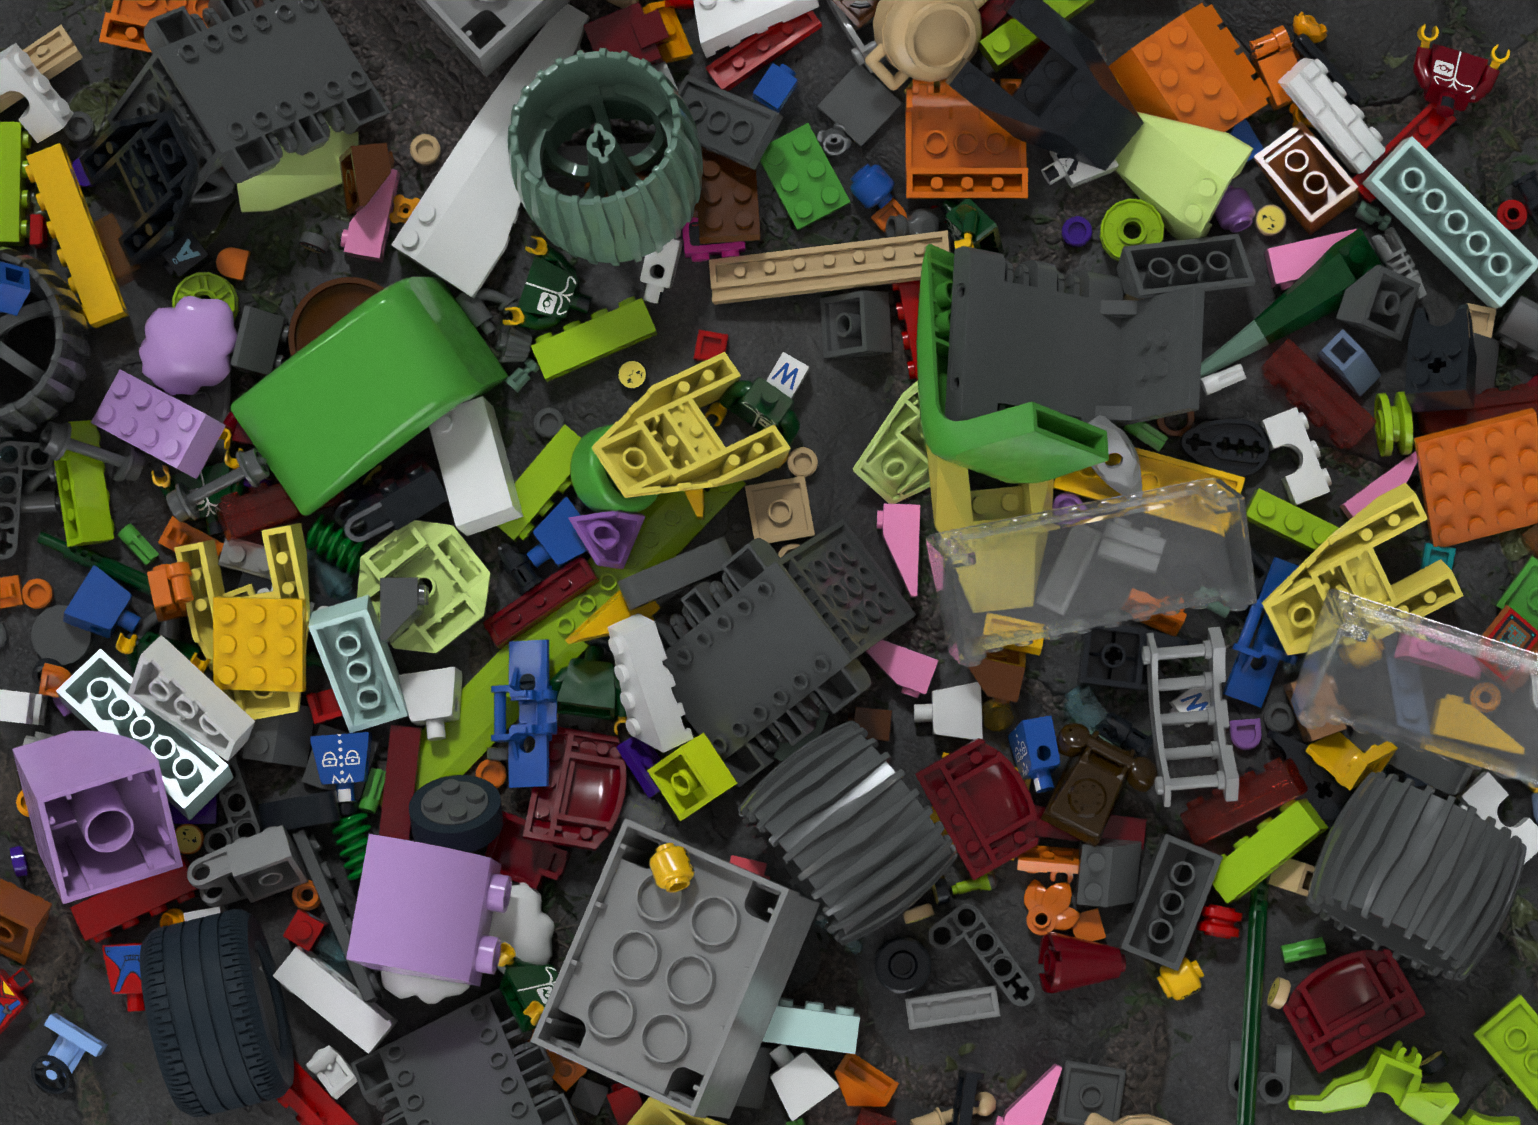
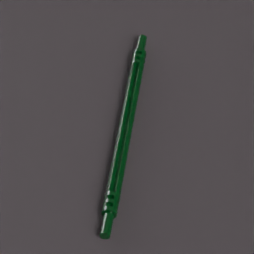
[37,532,325,670]
[1236,878,1269,1125]

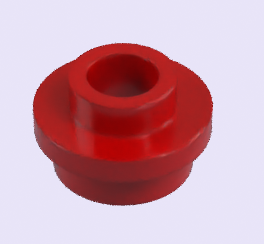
[1496,200,1527,230]

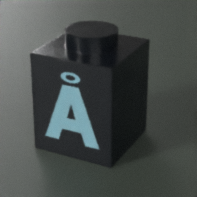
[161,231,213,280]

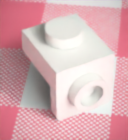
[306,1045,357,1100]

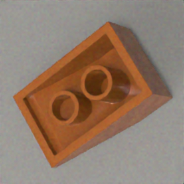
[1254,121,1359,235]

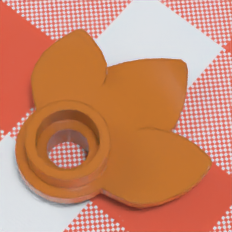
[1024,879,1081,936]

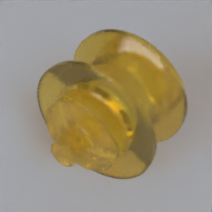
[982,699,1014,731]

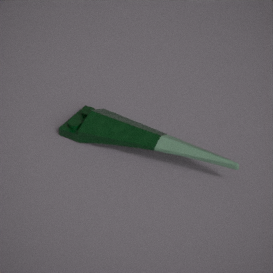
[1200,228,1382,379]

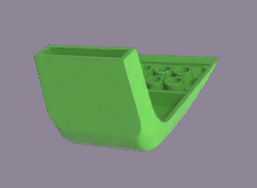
[916,244,1109,483]
[231,277,509,516]

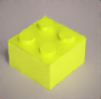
[647,732,738,822]

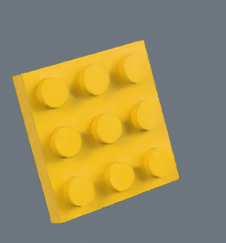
[213,596,306,692]

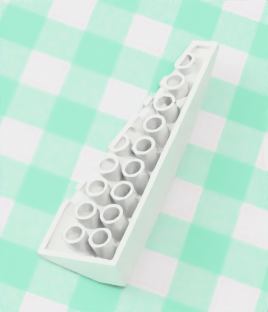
[391,4,590,298]

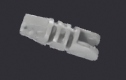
[1370,227,1427,303]

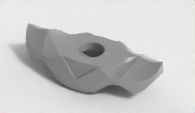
[1088,415,1142,501]

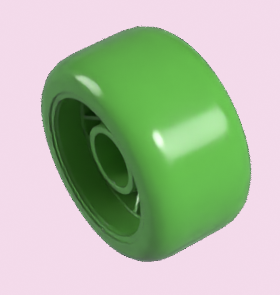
[570,424,659,513]

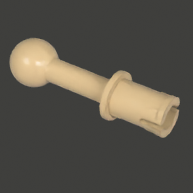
[910,1092,996,1125]

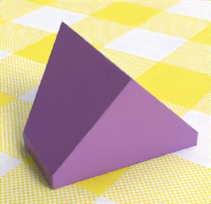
[568,511,645,569]

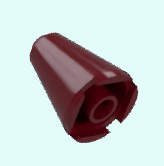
[1038,932,1126,993]

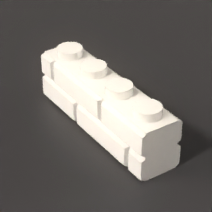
[1278,58,1386,174]

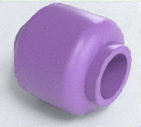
[1214,186,1256,233]

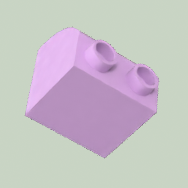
[12,731,183,904]
[346,834,512,986]

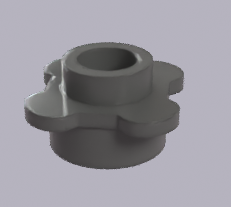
[817,123,851,156]

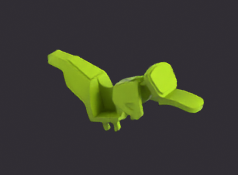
[1287,1040,1521,1125]

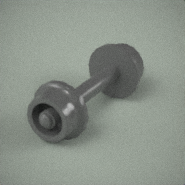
[39,421,145,482]
[166,448,270,522]

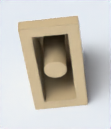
[1268,859,1315,897]

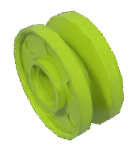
[1099,199,1164,262]
[172,272,239,322]
[1374,391,1413,457]

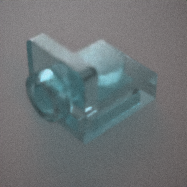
[1062,685,1108,730]

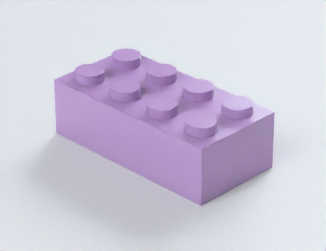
[91,370,226,479]

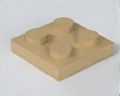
[745,476,815,544]

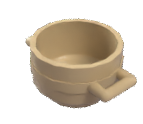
[865,0,988,90]

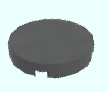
[31,605,93,665]

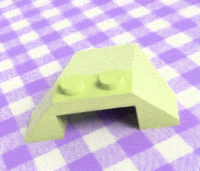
[1115,112,1254,240]
[236,123,359,213]
[853,380,930,504]

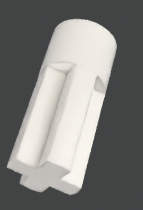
[1200,364,1246,395]

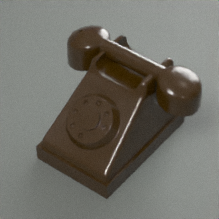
[1041,723,1158,847]

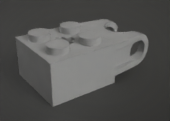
[187,825,308,907]

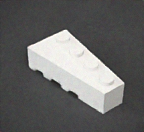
[693,0,819,58]
[608,613,694,753]
[127,635,255,761]

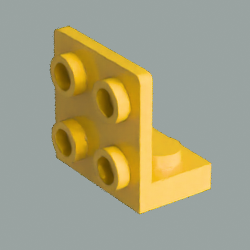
[1305,732,1398,790]

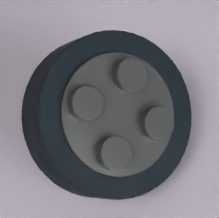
[409,775,503,852]

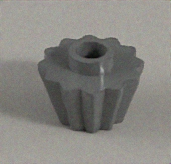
[496,325,532,363]

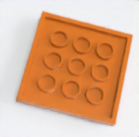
[1414,408,1538,547]

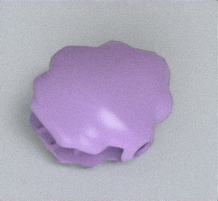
[139,296,238,396]

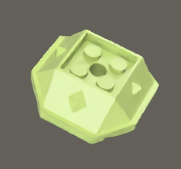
[357,520,491,654]

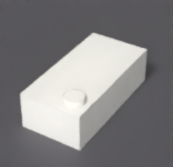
[429,396,524,536]
[273,946,398,1054]

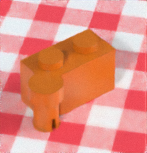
[1249,25,1300,111]
[147,562,194,622]

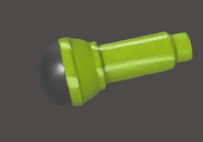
[951,871,998,895]

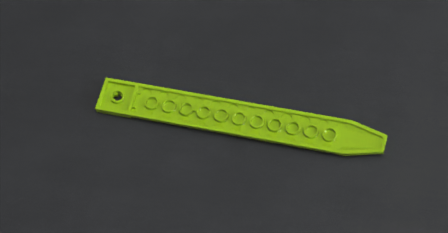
[379,481,746,807]

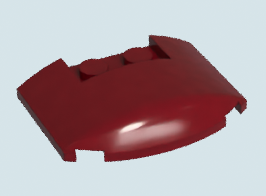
[523,726,626,851]
[914,738,1038,880]
[1282,949,1426,1074]

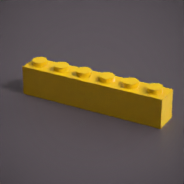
[25,143,129,328]

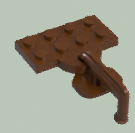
[584,148,761,244]

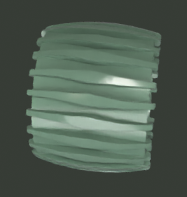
[507,48,703,266]

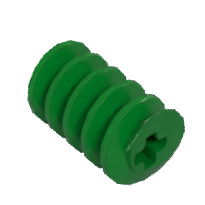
[306,513,374,576]
[332,813,371,881]

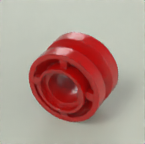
[1196,904,1243,939]

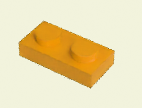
[643,0,693,63]

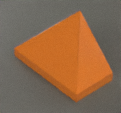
[834,1053,899,1107]

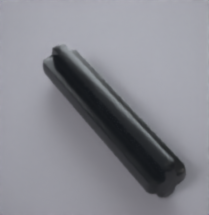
[1292,33,1360,105]

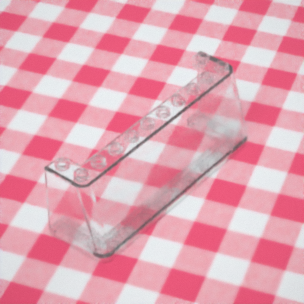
[926,478,1257,667]
[1291,589,1538,788]

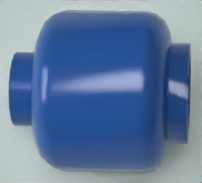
[850,163,895,209]

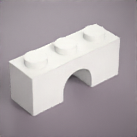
[0,43,74,143]
[1259,407,1332,506]
[0,689,48,725]
[1456,772,1538,864]

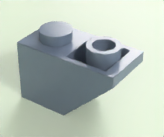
[1316,329,1381,397]

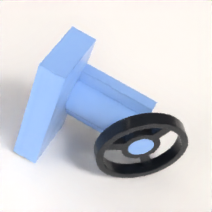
[31,1013,108,1094]

